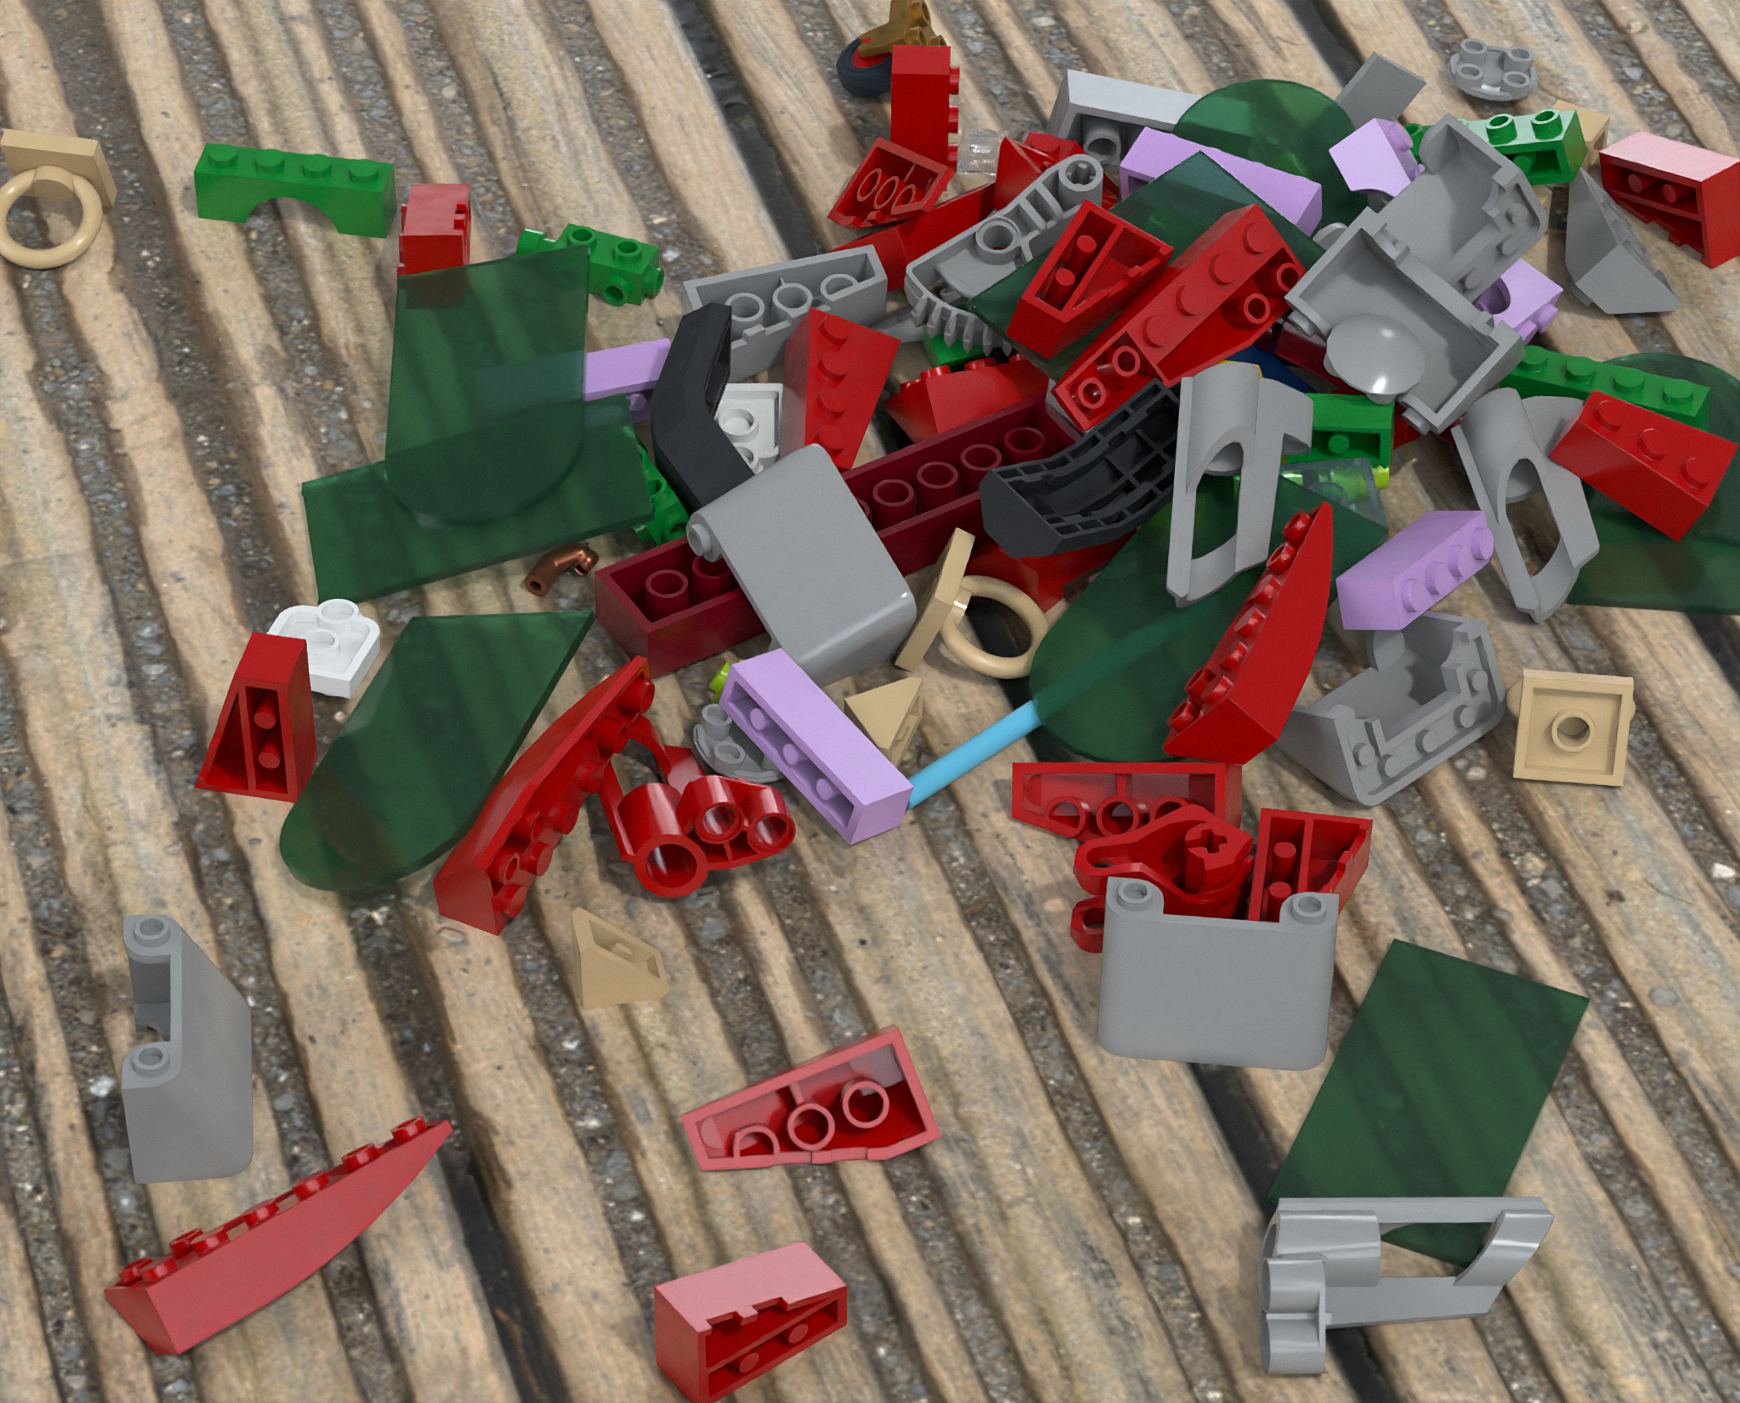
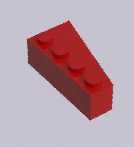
[779,307,901,474]

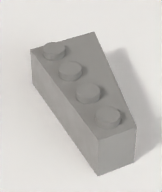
[1044,69,1253,172]
[682,244,888,383]

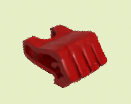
[1070,804,1254,953]

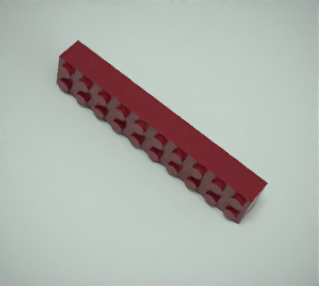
[594,394,1082,679]

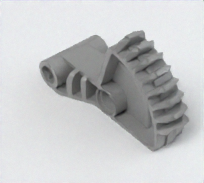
[904,154,1103,357]

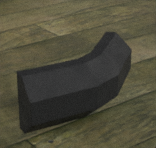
[650,302,755,517]
[979,377,1204,558]

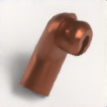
[524,539,599,596]

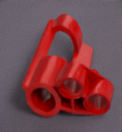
[597,714,796,898]

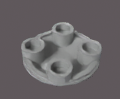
[1447,38,1539,101]
[1324,314,1426,405]
[693,704,785,784]

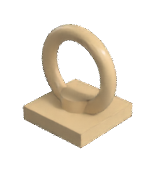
[0,129,118,269]
[895,528,1052,679]
[1506,669,1636,787]

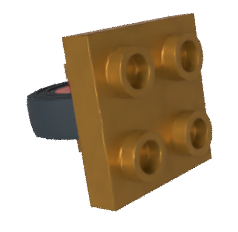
[836,0,947,97]

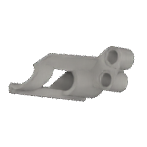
[1166,362,1314,608]
[1450,387,1600,623]
[1257,1197,1555,1374]

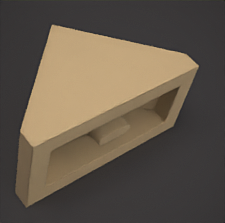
[844,676,923,769]
[571,907,670,1010]

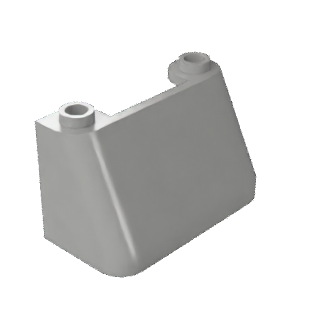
[1303,112,1548,303]
[1284,206,1527,436]
[686,443,917,689]
[1273,610,1506,806]
[1097,877,1339,1071]
[121,914,254,1184]

